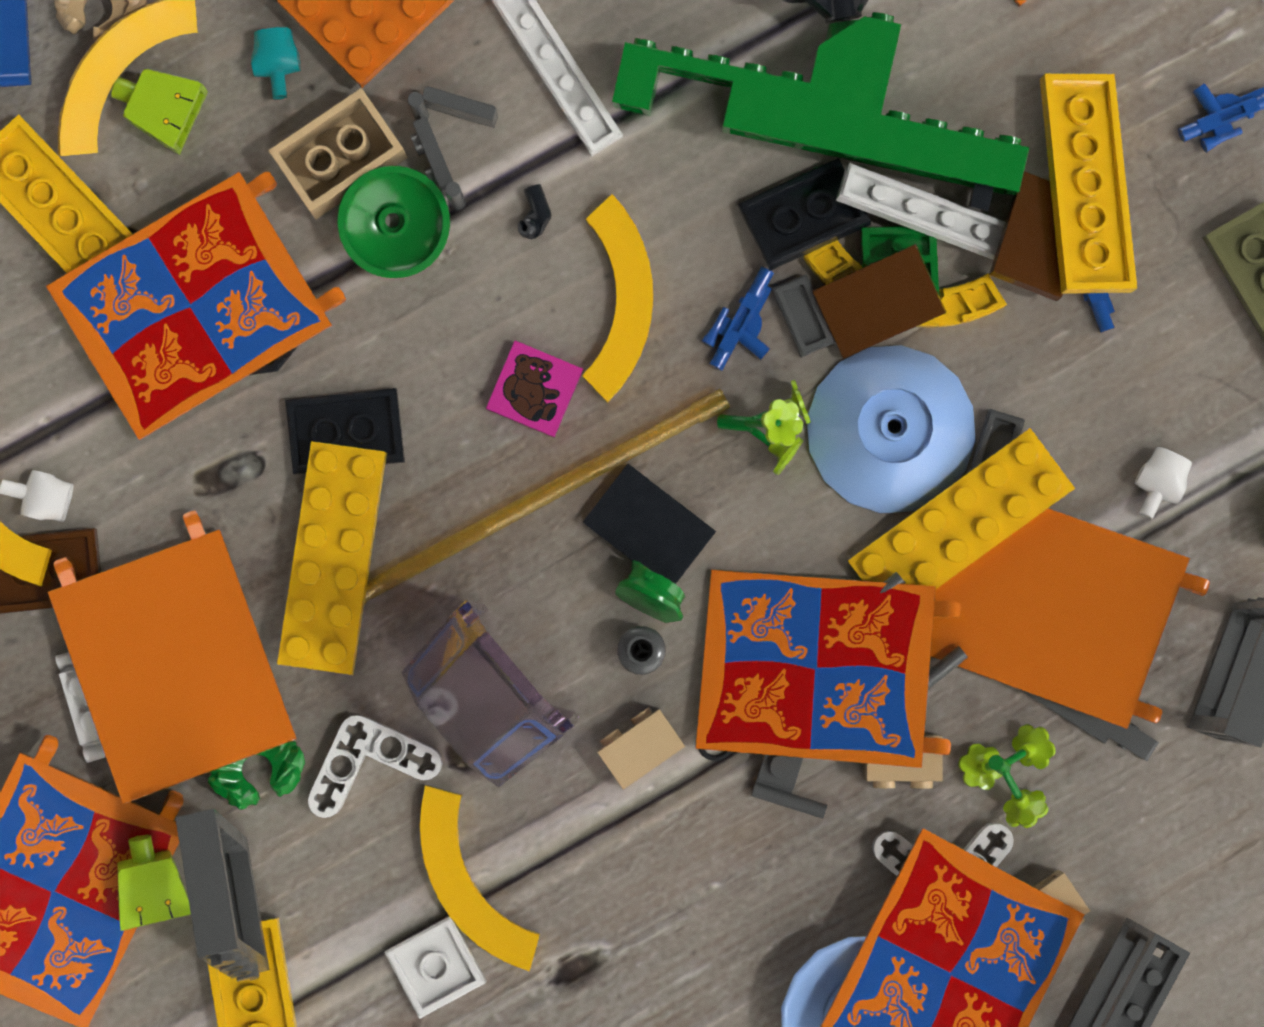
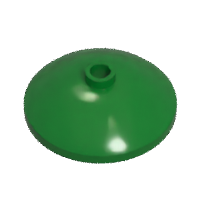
[337,165,450,278]

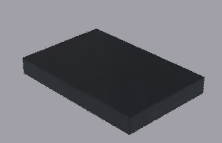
[738,158,871,271]
[285,388,405,475]
[583,464,716,584]

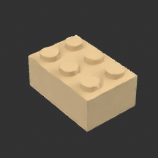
[268,88,408,220]

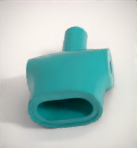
[251,27,301,100]

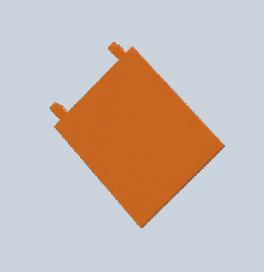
[931,508,1210,729]
[48,511,297,804]

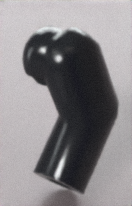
[518,184,552,240]

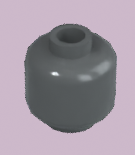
[617,626,666,675]

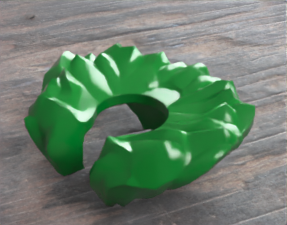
[208,741,305,810]

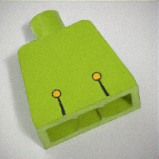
[111,69,208,155]
[117,835,191,931]

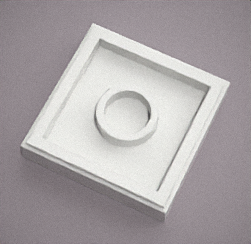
[384,916,487,1019]

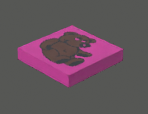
[486,340,583,438]

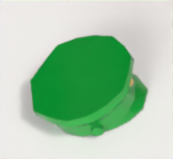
[615,560,685,623]

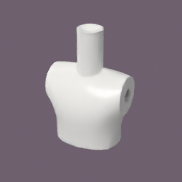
[1134,447,1192,520]
[0,470,74,522]

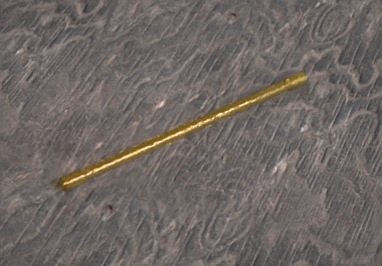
[364,388,730,605]

